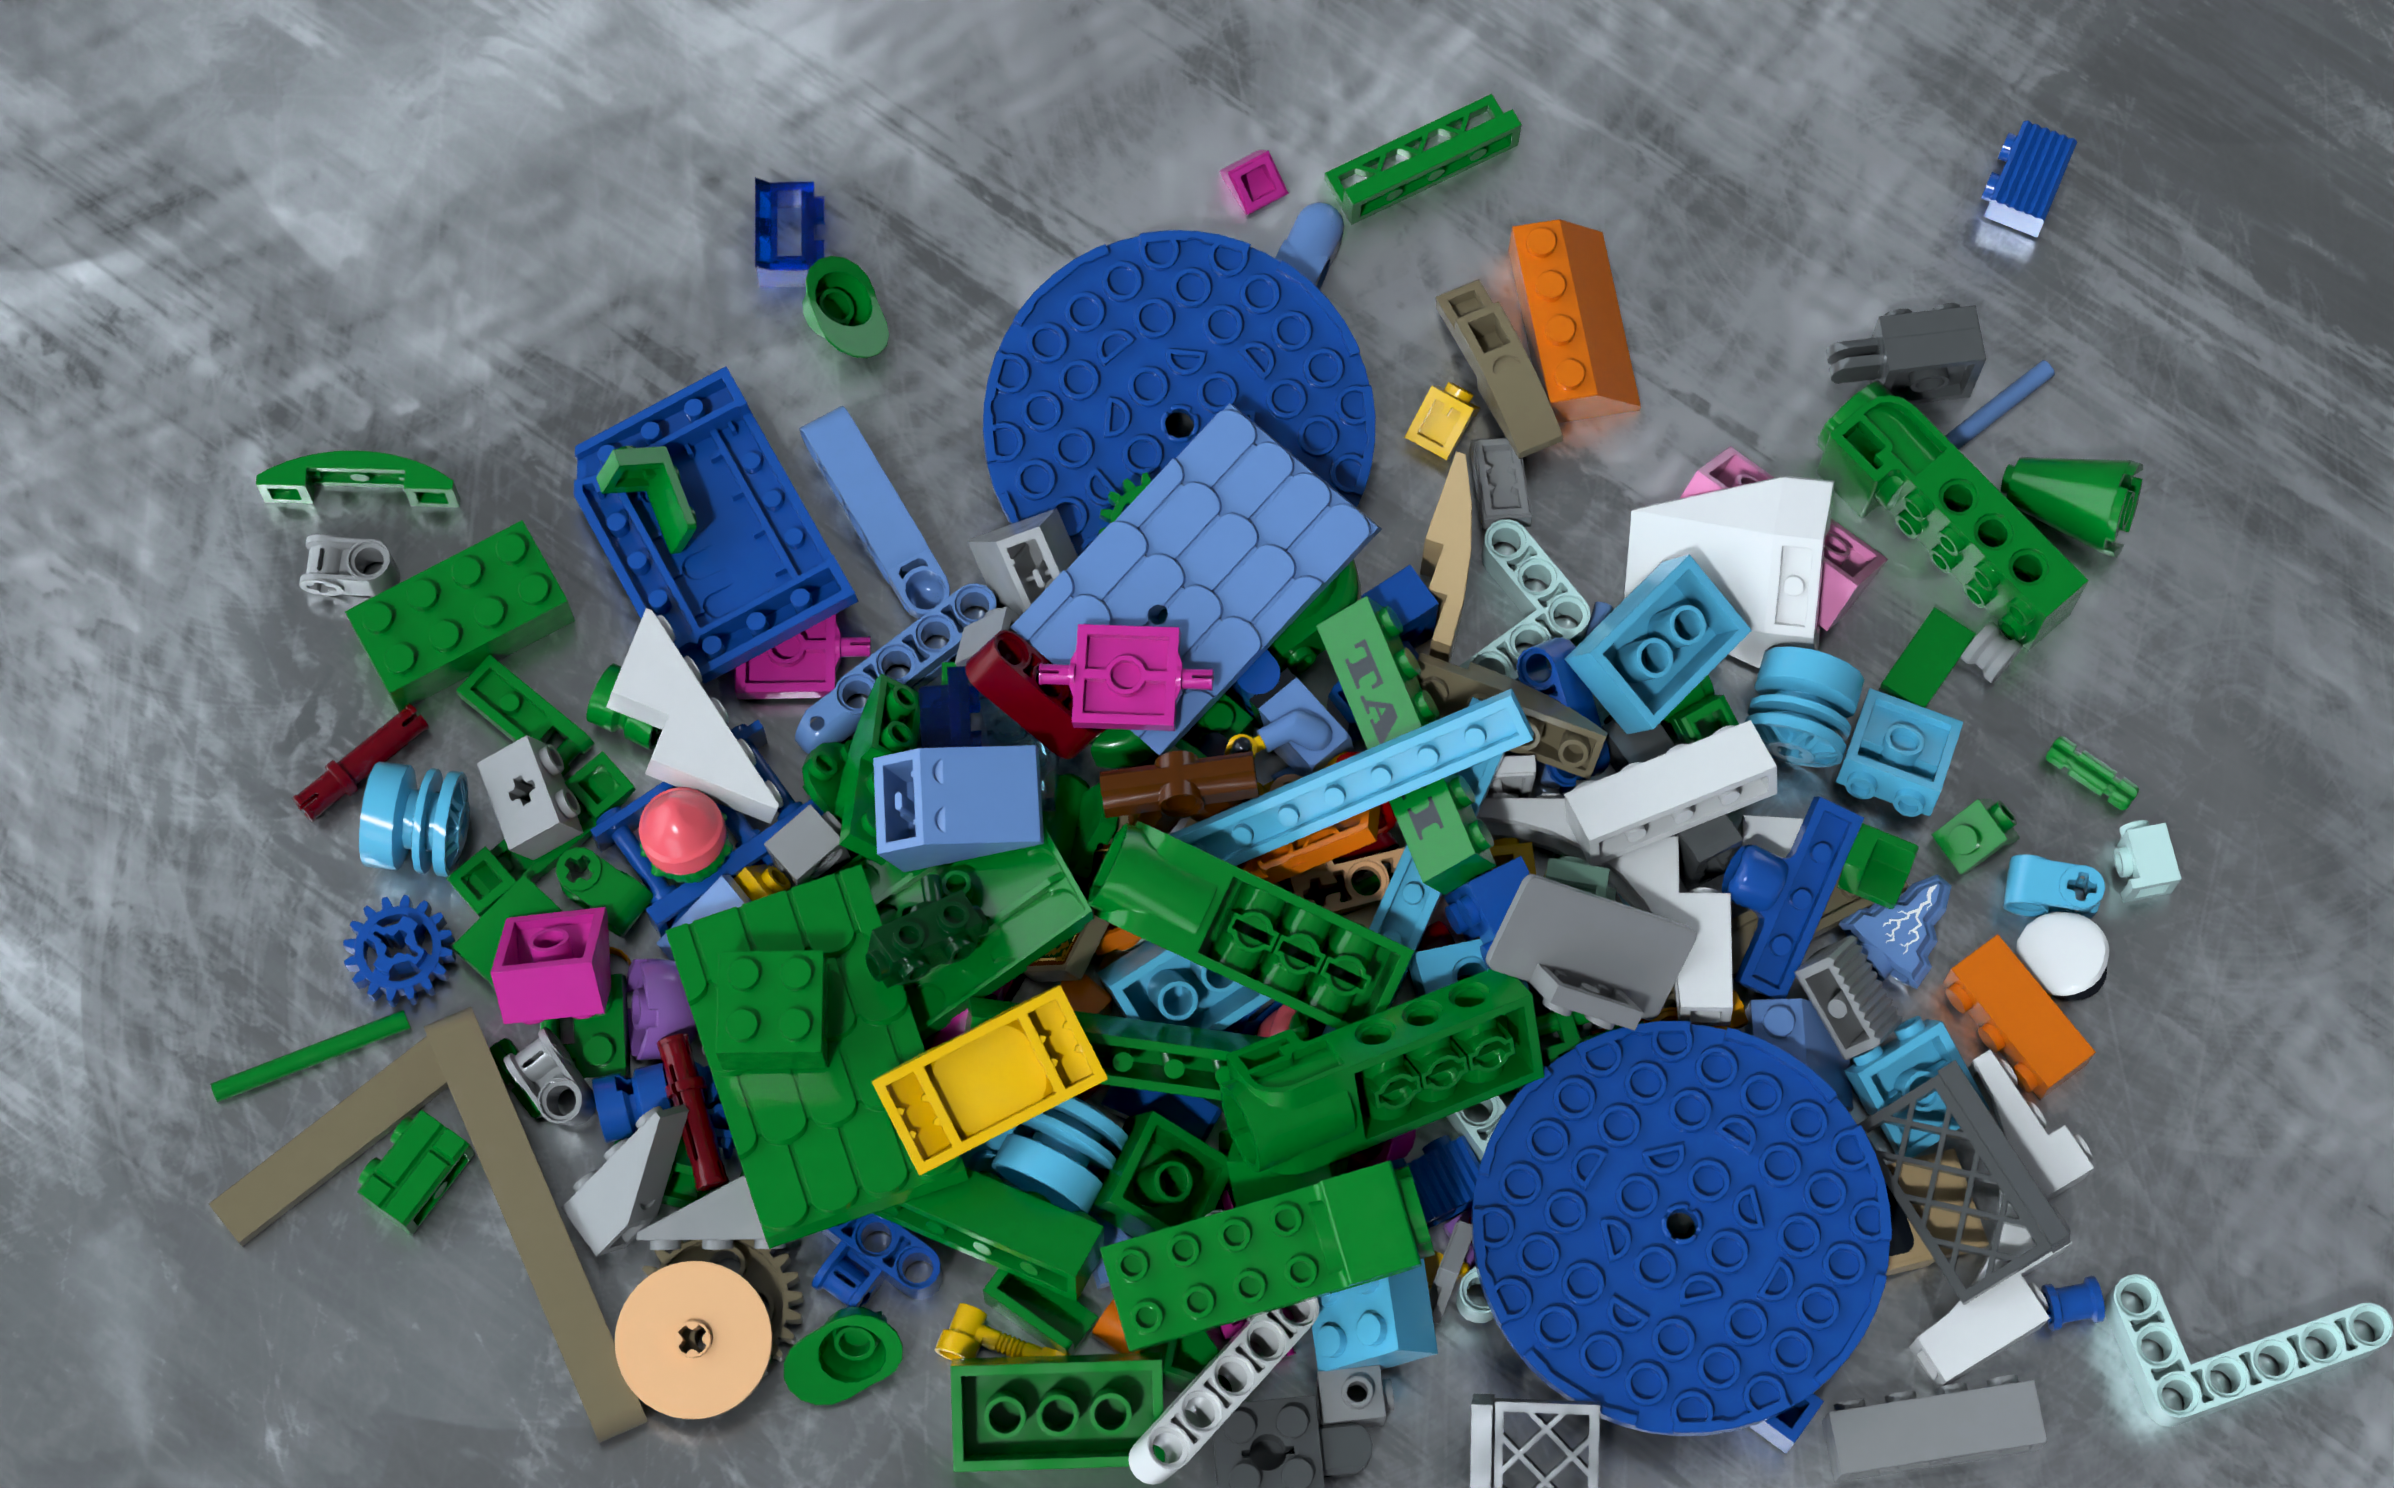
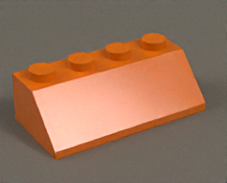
[1508,219,1641,423]

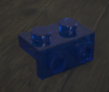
[919,666,982,748]

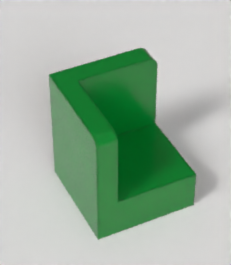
[1837,823,1919,909]

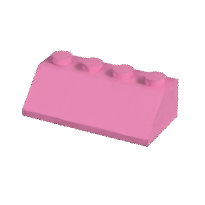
[1679,446,1888,631]

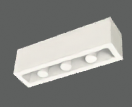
[1564,720,1777,866]

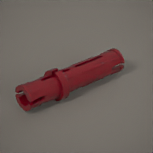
[292,703,429,822]
[657,1034,729,1191]

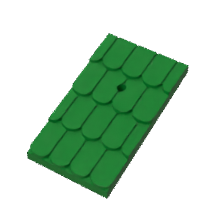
[834,825,1094,1042]
[665,864,969,1249]

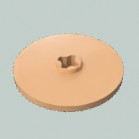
[615,1261,773,1420]

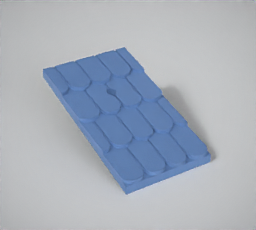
[1011,403,1382,756]

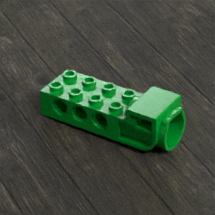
[1817,381,2089,651]
[1088,821,1414,1029]
[1219,969,1544,1175]
[1100,1160,1435,1352]

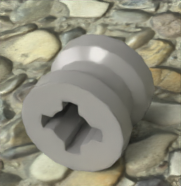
[1960,621,2023,683]

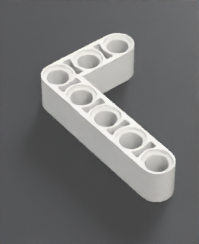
[1128,1210,1320,1485]

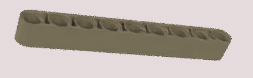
[424,1007,648,1443]

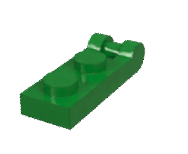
[456,654,595,778]

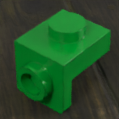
[1931,798,2020,875]

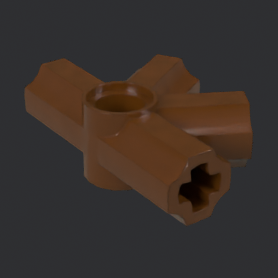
[1099,751,1259,834]

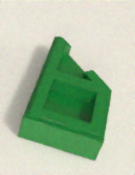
[1069,783,1119,882]

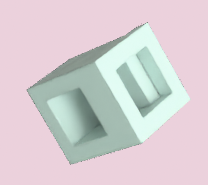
[2114,820,2182,903]

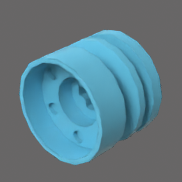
[1745,646,1864,768]
[359,761,470,877]
[992,1097,1128,1214]

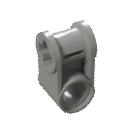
[299,534,400,597]
[503,1027,596,1126]

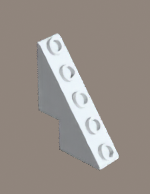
[606,608,783,824]

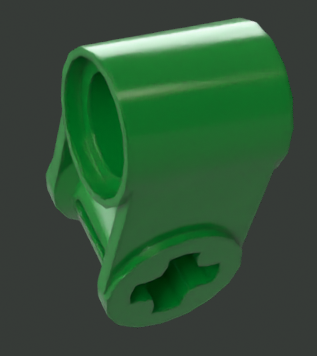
[556,847,653,938]

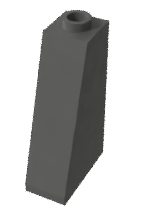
[1602,715,1743,892]

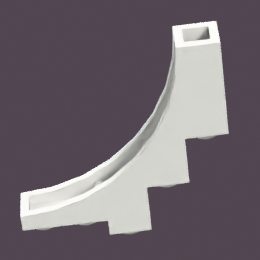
[1476,775,1733,1026]
[1909,1049,2094,1388]

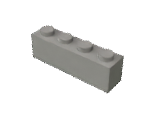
[1822,1375,2048,1483]

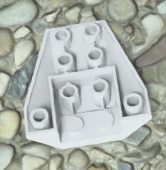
[1624,476,1835,668]

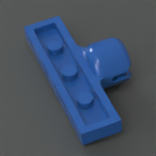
[1722,796,1864,999]

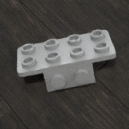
[1485,874,1696,1031]

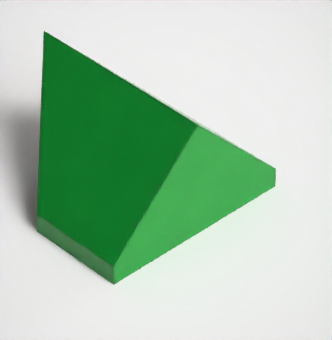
[1163,1331,1232,1393]

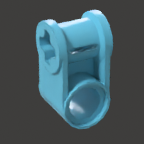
[2003,854,2105,919]

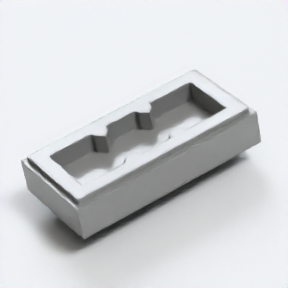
[1469,438,1532,529]

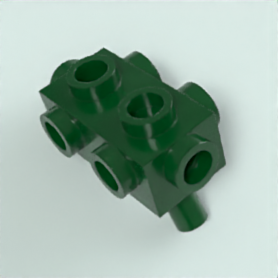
[865,874,989,988]

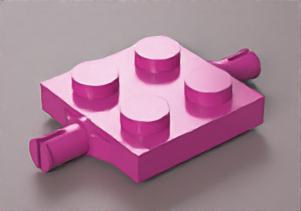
[735,613,871,699]
[1039,624,1214,731]

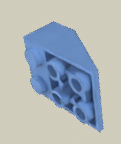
[873,745,1044,872]

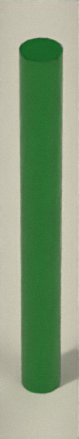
[210,1010,411,1102]

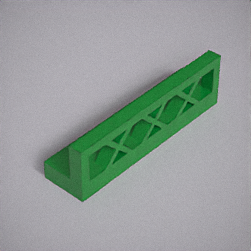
[1324,94,1522,225]

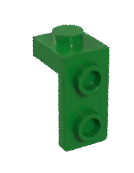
[596,446,697,554]

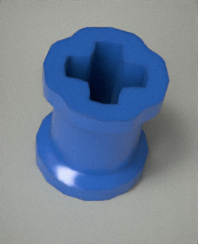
[2041,1276,2105,1331]

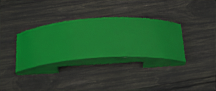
[256,450,460,508]
[446,751,636,917]

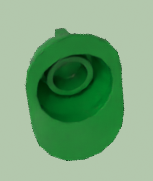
[802,256,890,359]
[783,1306,903,1405]

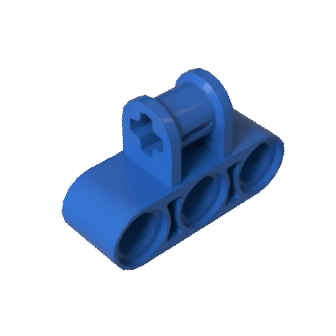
[1508,637,1610,787]
[811,1213,943,1307]

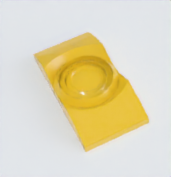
[871,985,1108,1176]

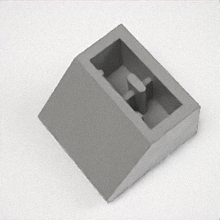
[967,508,1078,616]

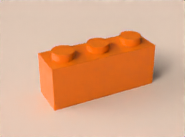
[1943,934,2096,1100]

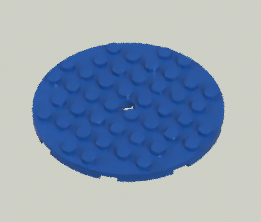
[983,230,1376,557]
[1471,1021,1892,1436]

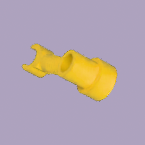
[935,1303,1071,1360]

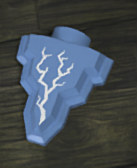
[1839,874,1952,990]

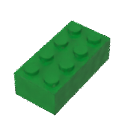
[345,520,575,712]
[950,1352,1165,1472]

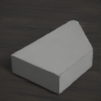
[1429,1220,1472,1325]

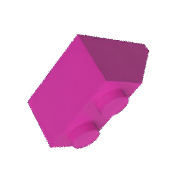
[491,907,611,1025]

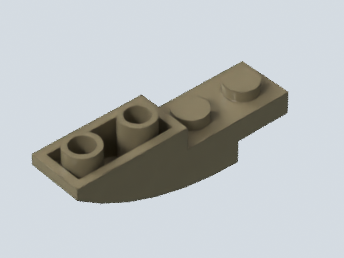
[1435,280,1563,459]
[1416,652,1607,780]

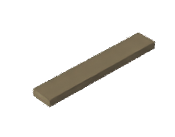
[209,1036,448,1247]

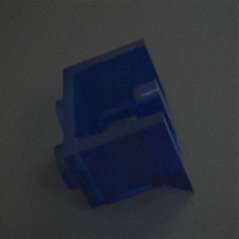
[755,177,826,288]

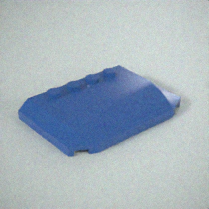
[574,366,859,684]

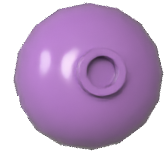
[626,959,698,1060]

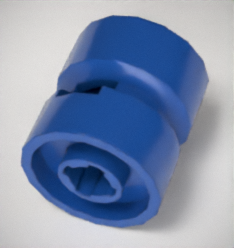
[592,1062,674,1144]

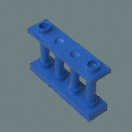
[590,720,824,937]

